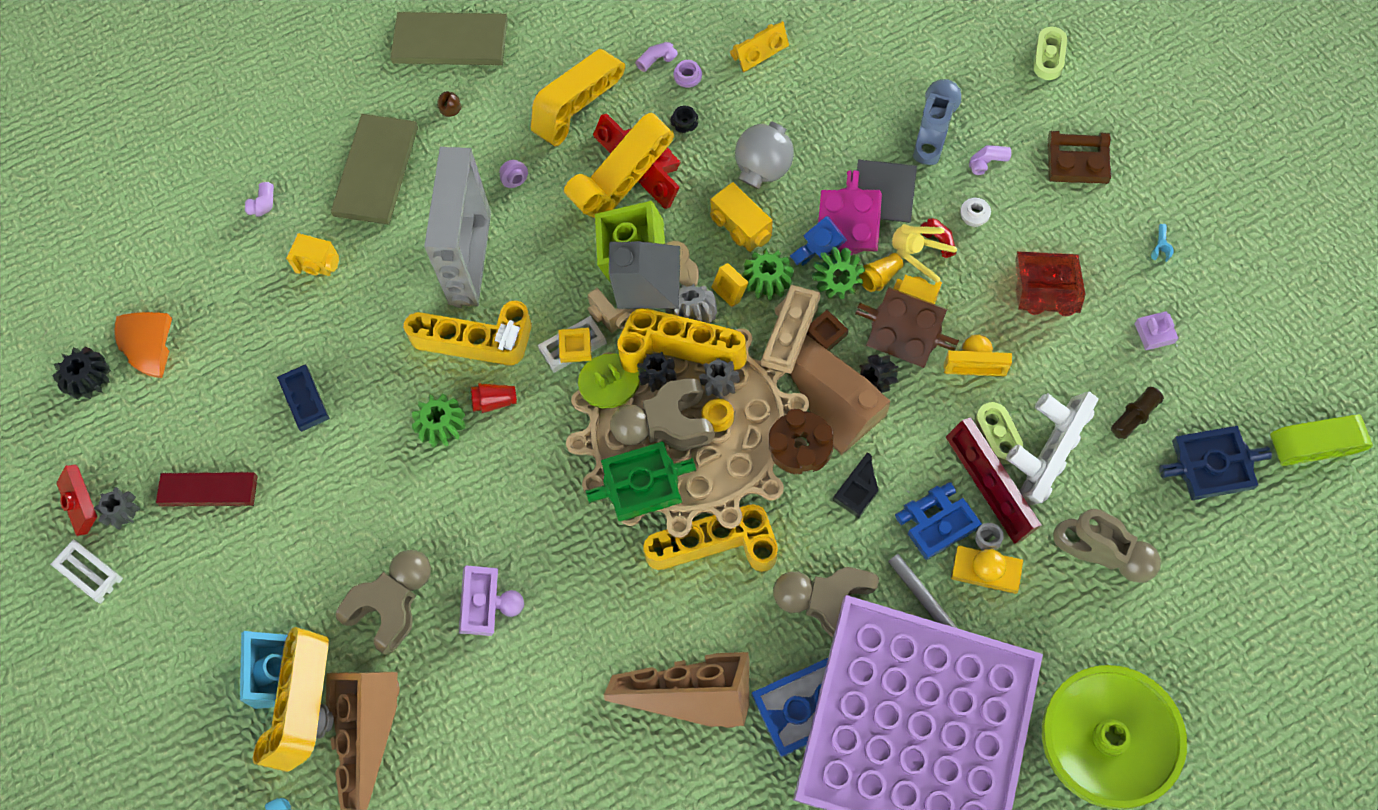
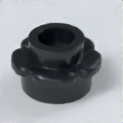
[670,105,698,133]

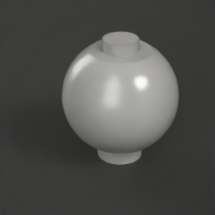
[735,121,794,189]

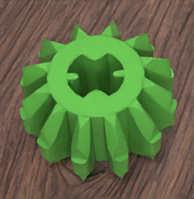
[812,247,865,299]
[742,248,794,301]
[412,393,466,448]

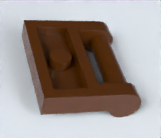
[1048,131,1111,184]

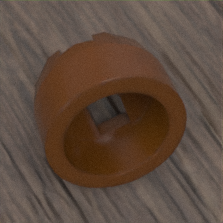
[437,91,461,117]

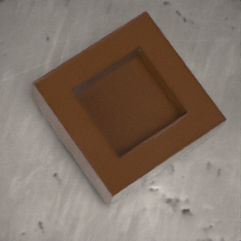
[807,310,849,351]

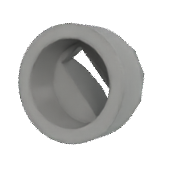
[975,523,1004,550]

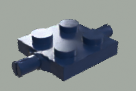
[1159,426,1272,501]

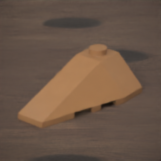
[790,334,891,455]
[604,652,749,728]
[326,672,400,810]

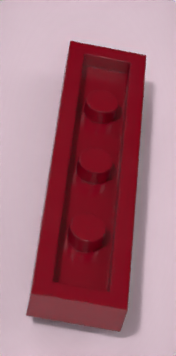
[945,417,1042,544]

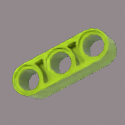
[1270,414,1373,466]

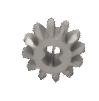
[665,284,717,324]

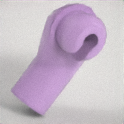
[635,42,678,72]
[969,145,1012,175]
[245,182,274,217]

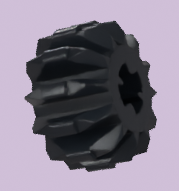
[52,346,111,400]

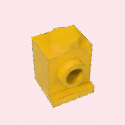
[286,233,339,276]
[894,274,942,304]

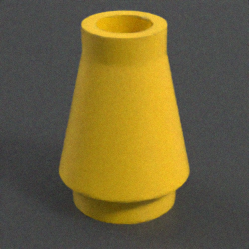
[859,253,904,292]

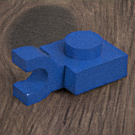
[790,216,847,266]

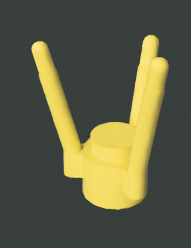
[892,224,957,282]

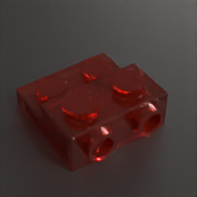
[1015,251,1086,316]

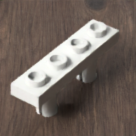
[1006,392,1099,506]

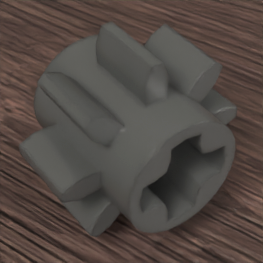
[699,358,740,399]
[94,487,140,530]

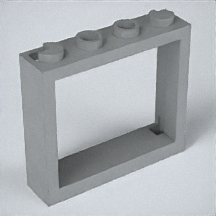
[424,147,491,308]

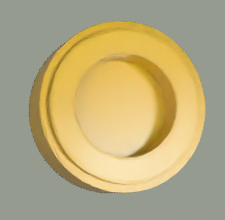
[702,398,734,432]

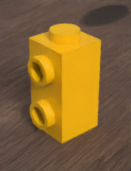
[710,182,773,252]

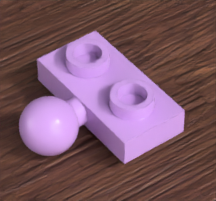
[459,565,524,636]

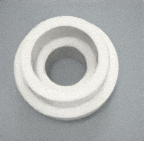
[960,198,991,227]
[495,320,520,351]

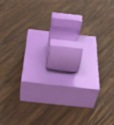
[1135,311,1178,350]

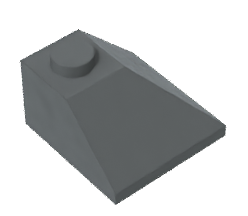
[609,241,680,309]

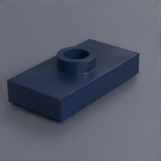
[277,364,330,432]

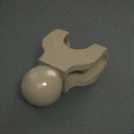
[610,379,715,451]
[1054,509,1161,583]
[336,550,431,655]
[773,567,879,637]

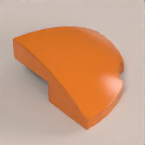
[115,312,172,378]

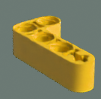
[531,49,625,147]
[564,113,674,218]
[403,300,532,365]
[617,308,747,373]
[643,504,778,572]
[253,627,329,772]

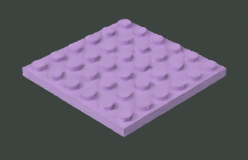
[793,595,1043,810]

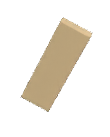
[761,285,820,374]

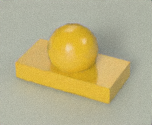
[944,334,1012,376]
[951,545,1023,594]

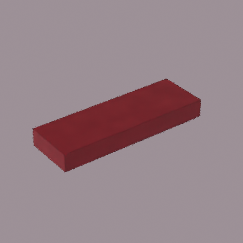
[156,472,258,506]

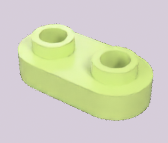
[1033,27,1067,80]
[975,402,1023,464]

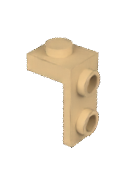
[588,287,636,333]

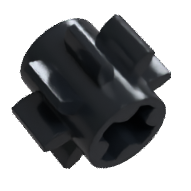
[637,352,677,392]
[860,354,898,393]

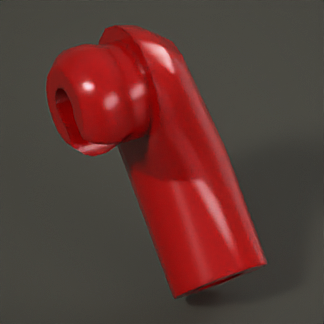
[920,218,957,258]

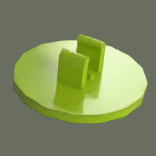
[578,353,639,409]

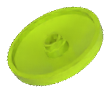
[1042,665,1187,810]

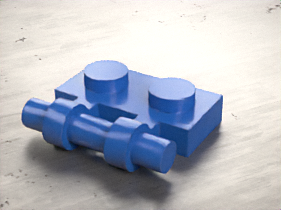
[895,482,982,561]

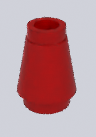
[470,383,517,414]

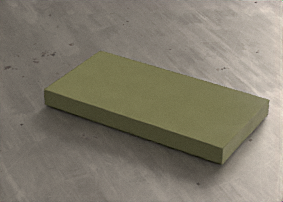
[390,12,508,66]
[331,114,418,225]

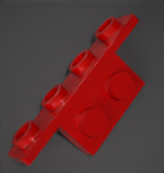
[593,113,681,209]

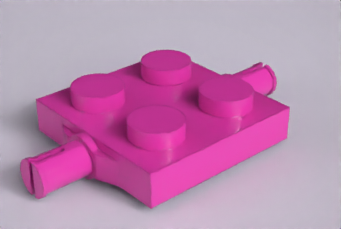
[818,170,882,255]

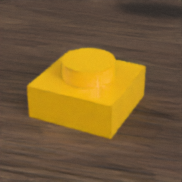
[711,263,749,307]
[558,327,592,363]

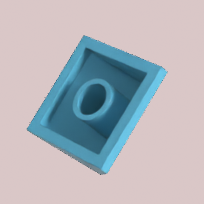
[240,631,287,709]

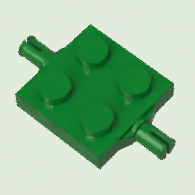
[585,441,697,522]

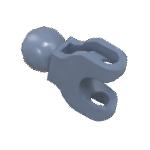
[913,79,961,165]

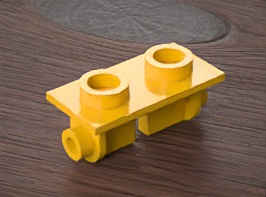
[730,21,789,72]

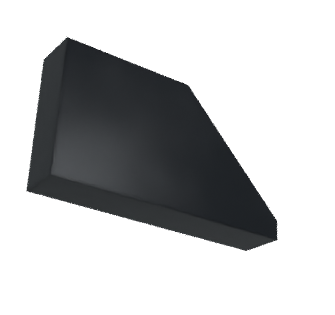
[833,452,878,518]

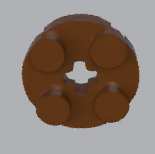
[769,409,833,474]

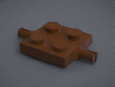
[855,287,959,368]

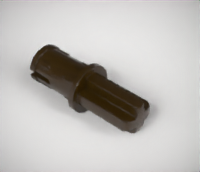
[1111,386,1164,439]

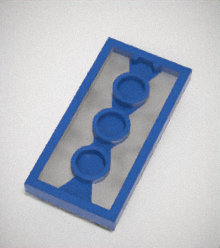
[751,658,828,758]

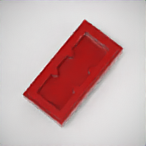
[56,464,97,536]

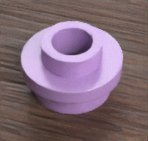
[674,60,702,88]
[499,160,528,188]

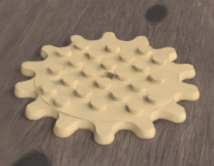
[566,329,809,538]

